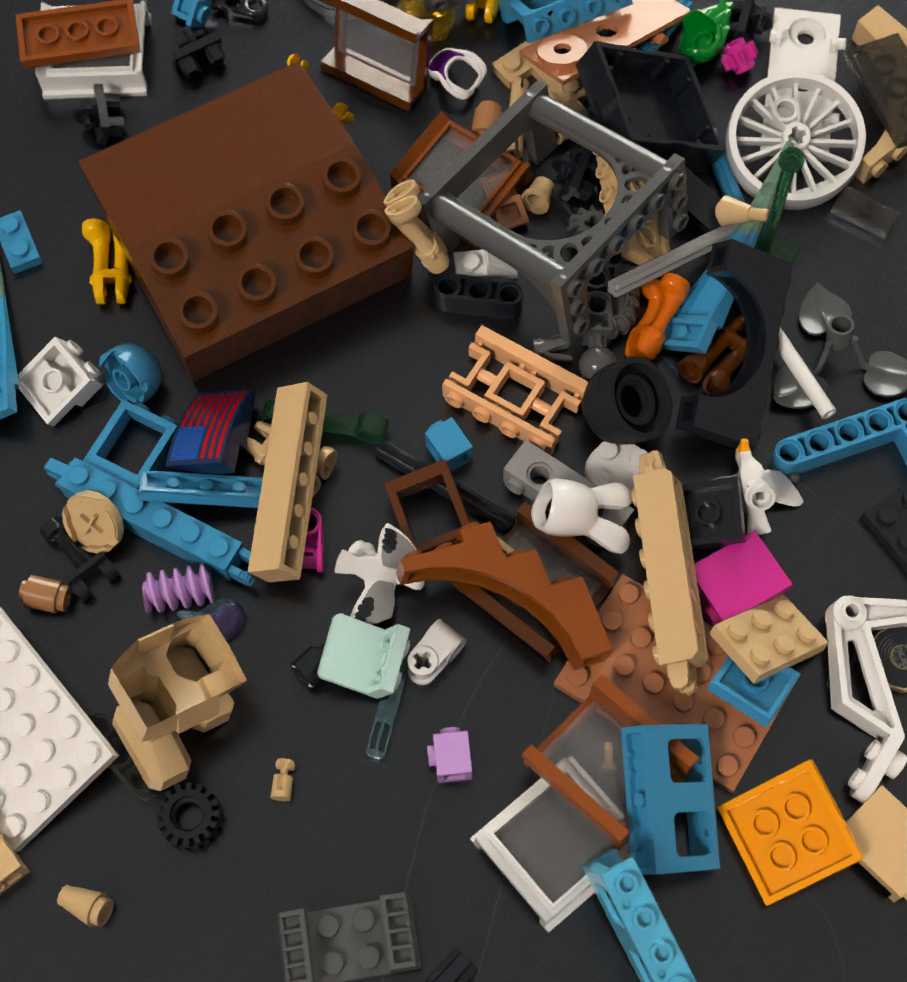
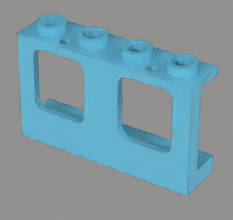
[581,848,696,982]

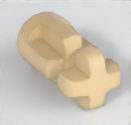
[270,758,295,802]

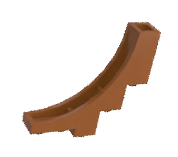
[396,522,613,670]

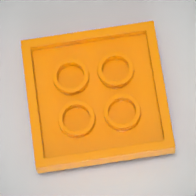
[717,759,865,906]

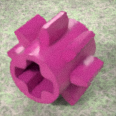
[721,37,759,74]

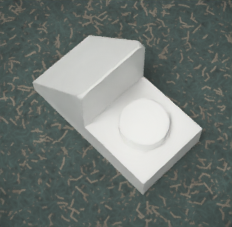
[454,249,518,280]

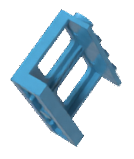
[498,0,633,43]
[621,724,720,875]

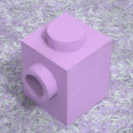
[427,727,472,783]

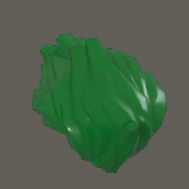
[679,0,735,67]

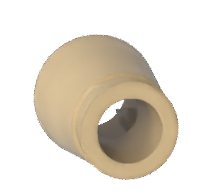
[57,885,114,927]

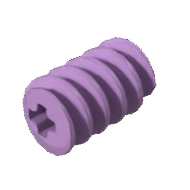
[142,563,215,614]

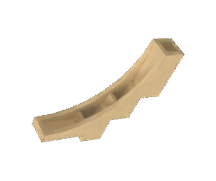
[852,5,907,184]

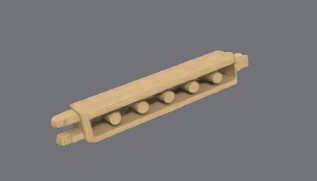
[631,450,709,696]

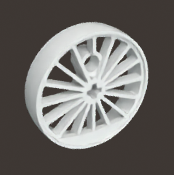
[725,71,866,210]

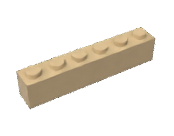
[248,382,328,582]

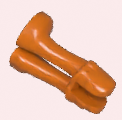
[625,273,691,360]

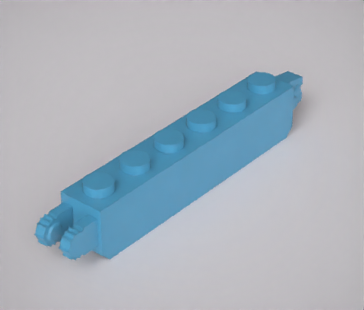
[44,458,255,586]

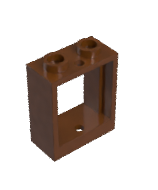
[384,459,471,554]

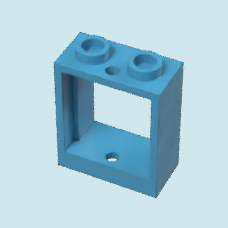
[83,399,178,490]

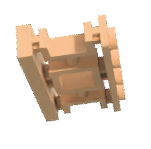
[442,325,588,455]

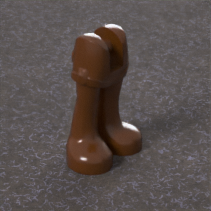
[678,315,747,397]

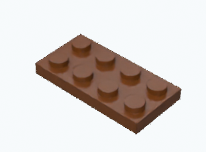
[15,0,141,69]

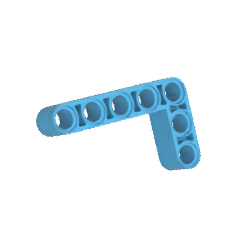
[770,398,907,475]

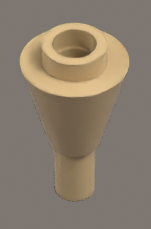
[715,195,772,226]

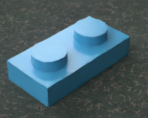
[0,210,42,274]

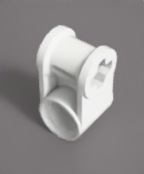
[407,619,467,685]

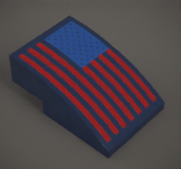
[165,388,256,474]

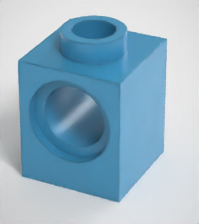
[425,417,473,472]

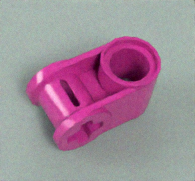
[302,508,325,572]

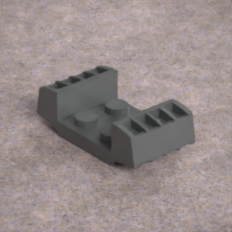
[276,892,422,982]

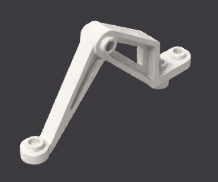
[825,596,907,804]

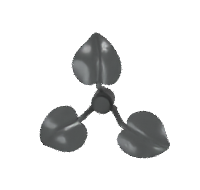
[773,283,907,409]

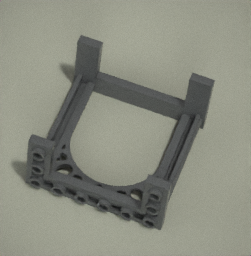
[417,80,689,345]

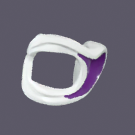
[429,48,487,100]

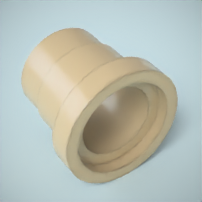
[521,176,555,214]

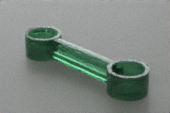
[261,400,389,444]

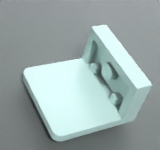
[318,613,410,699]

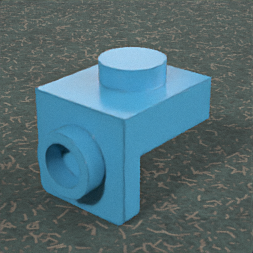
[171,0,212,28]

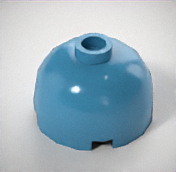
[99,343,162,404]

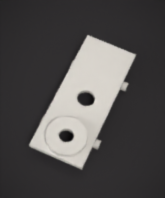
[760,8,846,163]

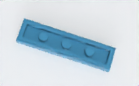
[139,470,263,508]

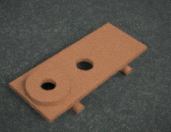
[519,0,691,86]

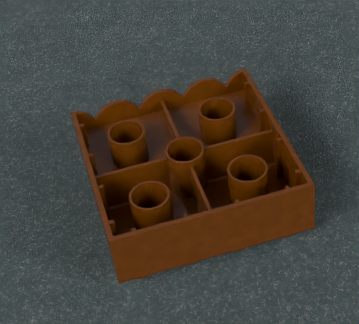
[78,61,414,382]

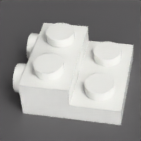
[18,337,103,426]

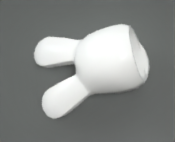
[531,478,632,554]

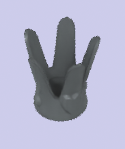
[532,333,573,362]

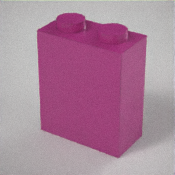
[694,530,793,627]

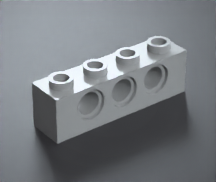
[503,440,634,548]

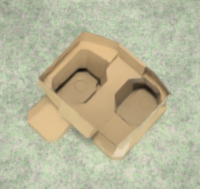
[108,614,247,791]

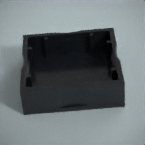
[576,41,726,173]

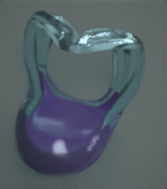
[176,597,245,641]

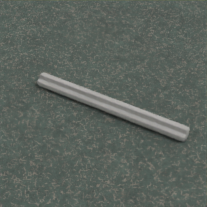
[607,224,738,298]

